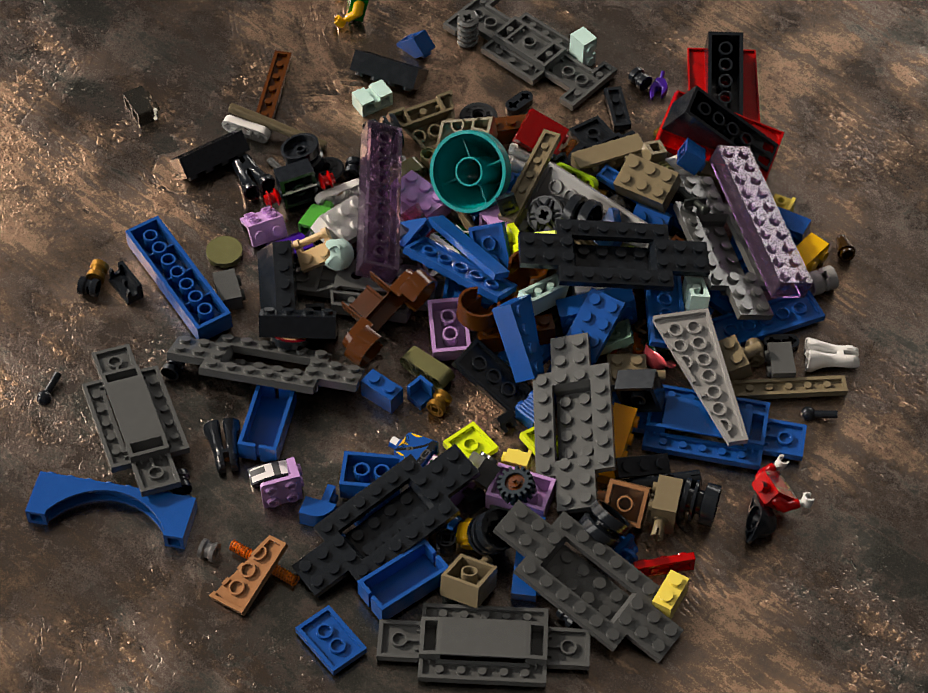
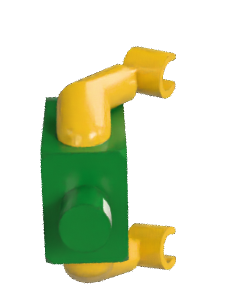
[334,0,369,28]

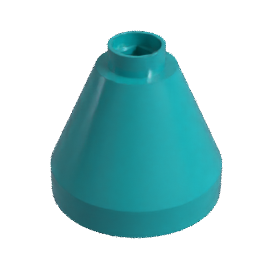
[430,130,511,213]

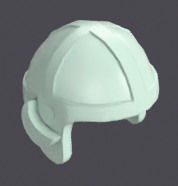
[325,238,354,271]

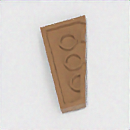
[209,535,288,616]

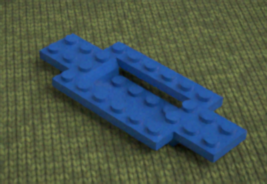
[612,384,807,470]

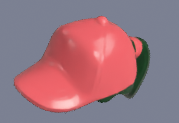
[643,337,676,370]

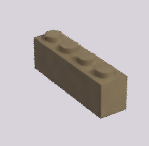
[571,133,644,176]

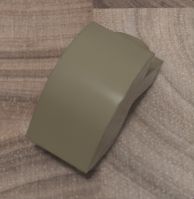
[623,140,668,164]

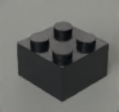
[614,368,666,413]

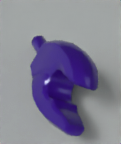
[649,71,668,100]

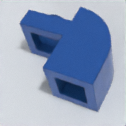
[299,484,338,527]

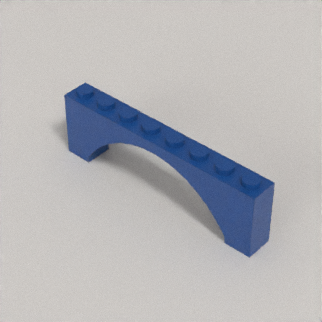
[25,471,198,549]

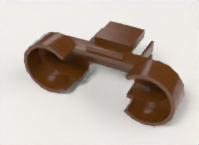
[456,251,549,332]
[341,268,438,368]

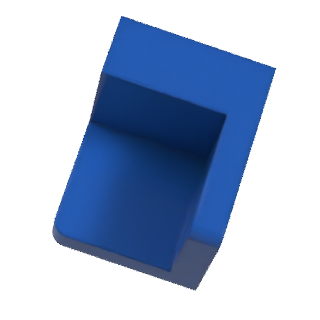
[407,375,435,410]

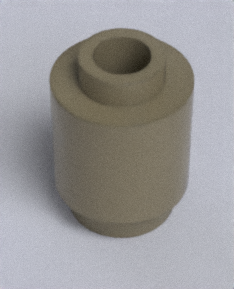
[744,338,765,367]

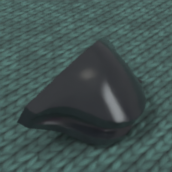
[745,493,777,544]

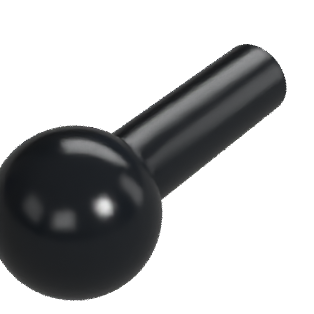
[36,371,62,405]
[800,406,838,422]

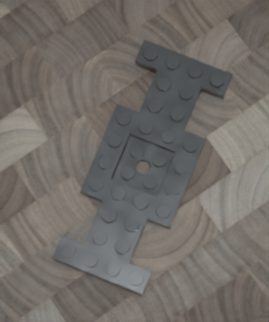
[443,0,617,111]

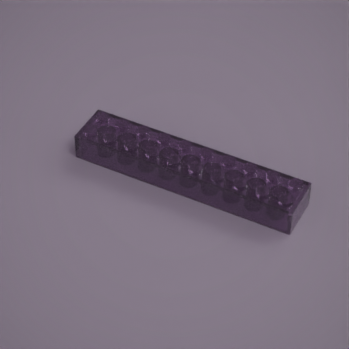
[356,120,402,283]
[709,145,813,298]

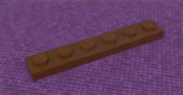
[256,50,292,130]

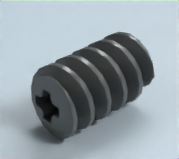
[457,10,479,48]

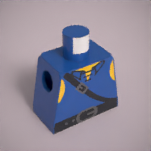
[388,432,439,467]

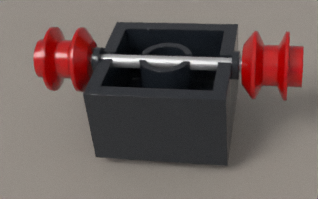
[263,158,336,209]

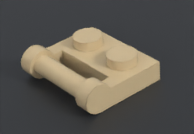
[293,227,332,273]

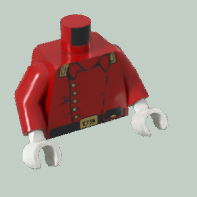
[752,454,815,513]

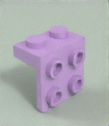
[240,206,288,247]
[260,457,304,508]

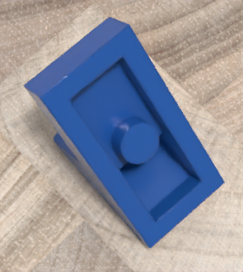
[398,217,433,250]

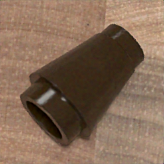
[836,235,856,261]

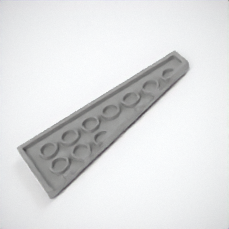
[526,161,671,248]
[652,308,749,446]

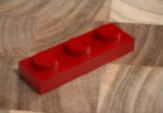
[633,552,696,577]

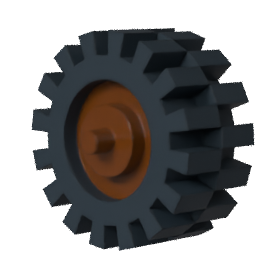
[497,466,536,506]

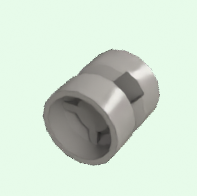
[804,265,839,296]

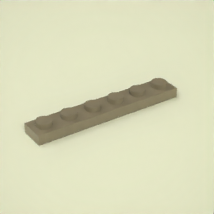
[498,129,561,225]
[731,375,848,400]

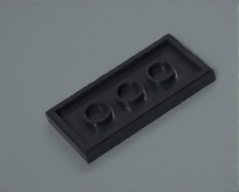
[452,338,533,412]

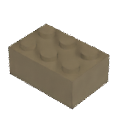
[613,153,681,213]

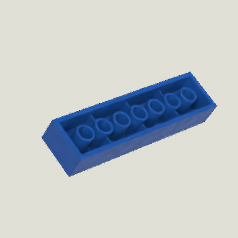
[125,216,233,340]

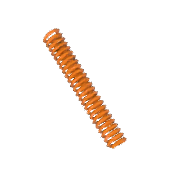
[229,539,300,586]

